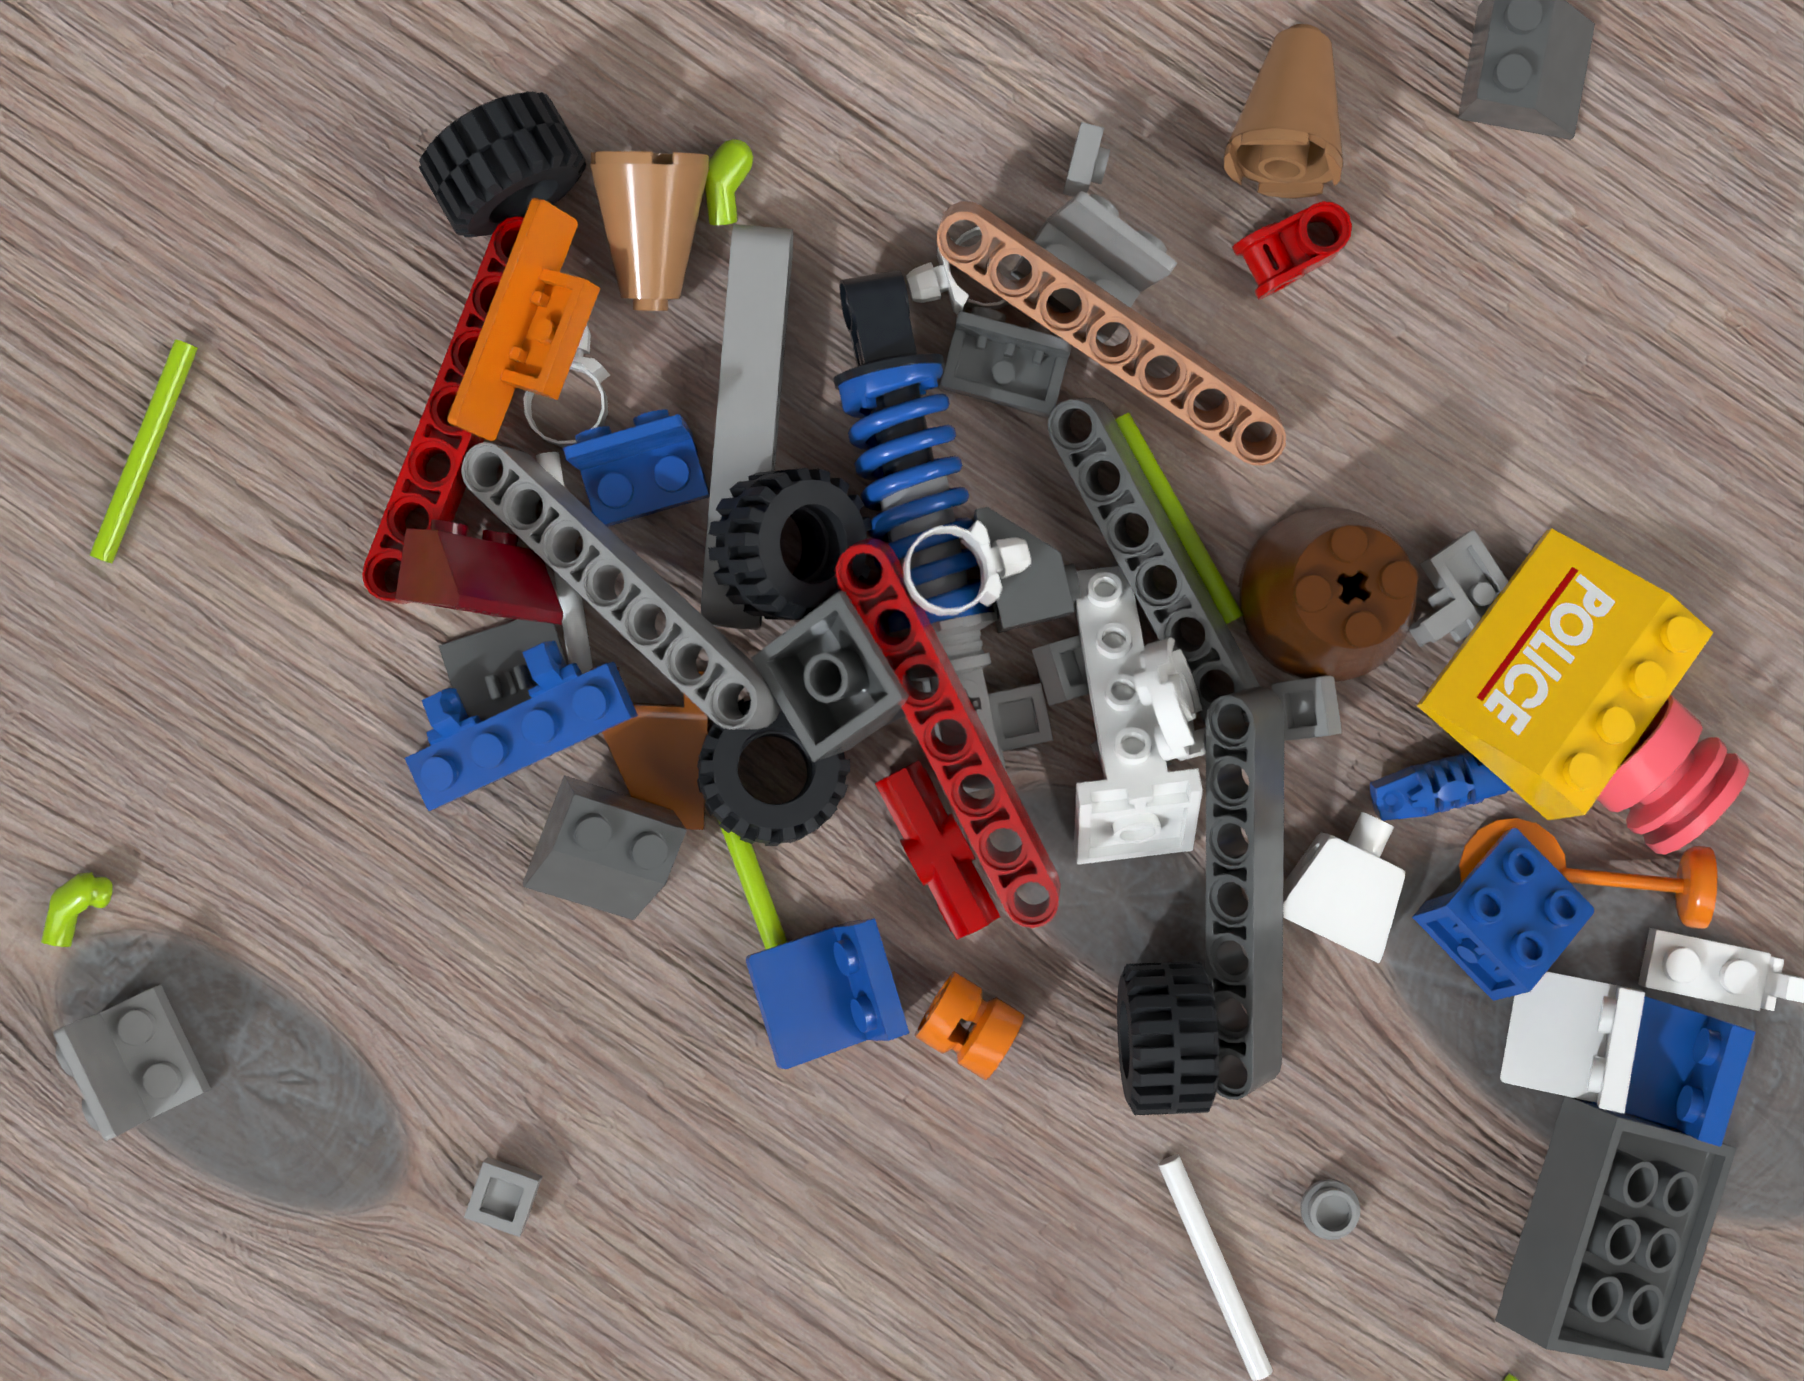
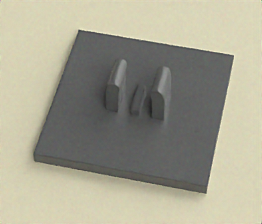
[439,620,568,721]

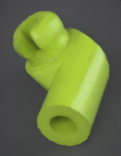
[705,139,753,225]
[41,872,113,947]

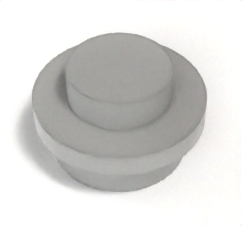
[1300,1179,1360,1240]

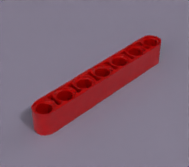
[362,216,524,605]
[836,538,1061,928]

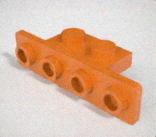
[448,198,600,441]

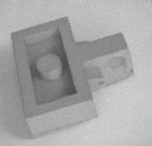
[1409,529,1508,647]

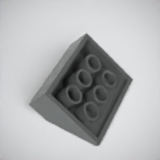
[1495,1096,1737,1371]

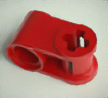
[1232,201,1352,300]

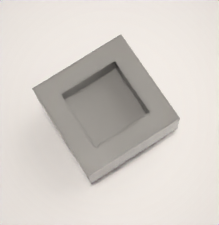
[1063,122,1110,197]
[1032,635,1089,706]
[1272,676,1342,741]
[988,683,1053,751]
[464,1157,543,1237]

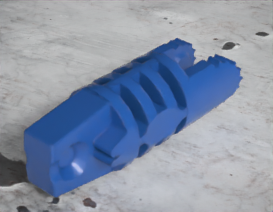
[1370,752,1513,821]

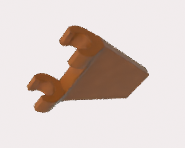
[590,666,709,830]

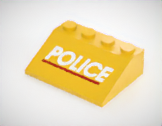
[1416,528,1714,820]

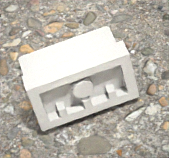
[1500,971,1645,1113]

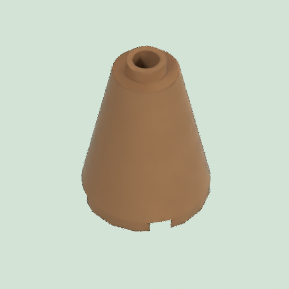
[1224,24,1344,199]
[590,151,709,311]

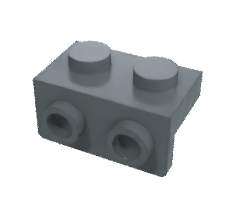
[939,307,1072,418]

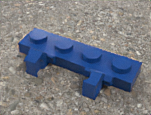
[405,640,638,811]

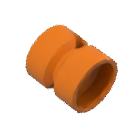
[915,971,1025,1080]

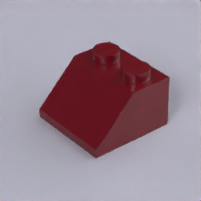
[395,520,563,625]

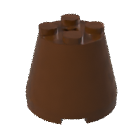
[1238,507,1418,682]

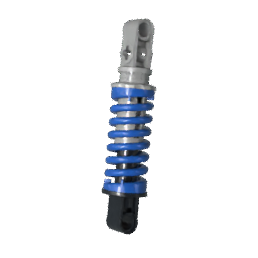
[833,270,1006,797]

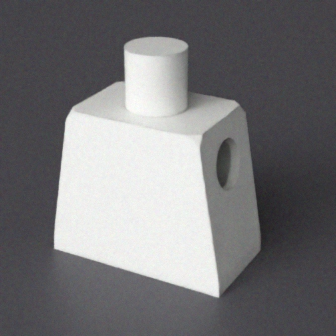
[1283,812,1405,963]

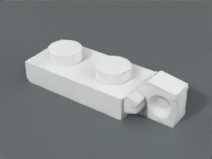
[1638,928,1804,1011]

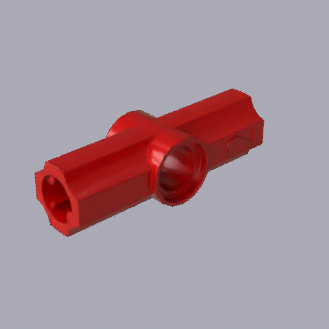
[875,760,1001,940]

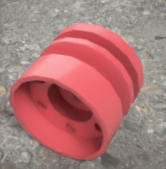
[1597,695,1750,855]

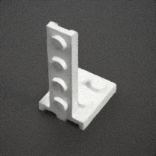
[1074,566,1203,865]

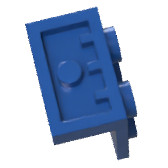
[563,409,710,527]
[1412,828,1594,1001]
[746,918,909,1069]
[1590,996,1756,1147]

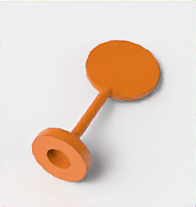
[1459,818,1718,929]

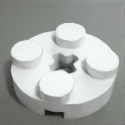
[1134,637,1206,761]

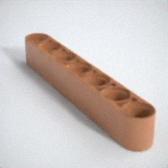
[937,201,1286,465]

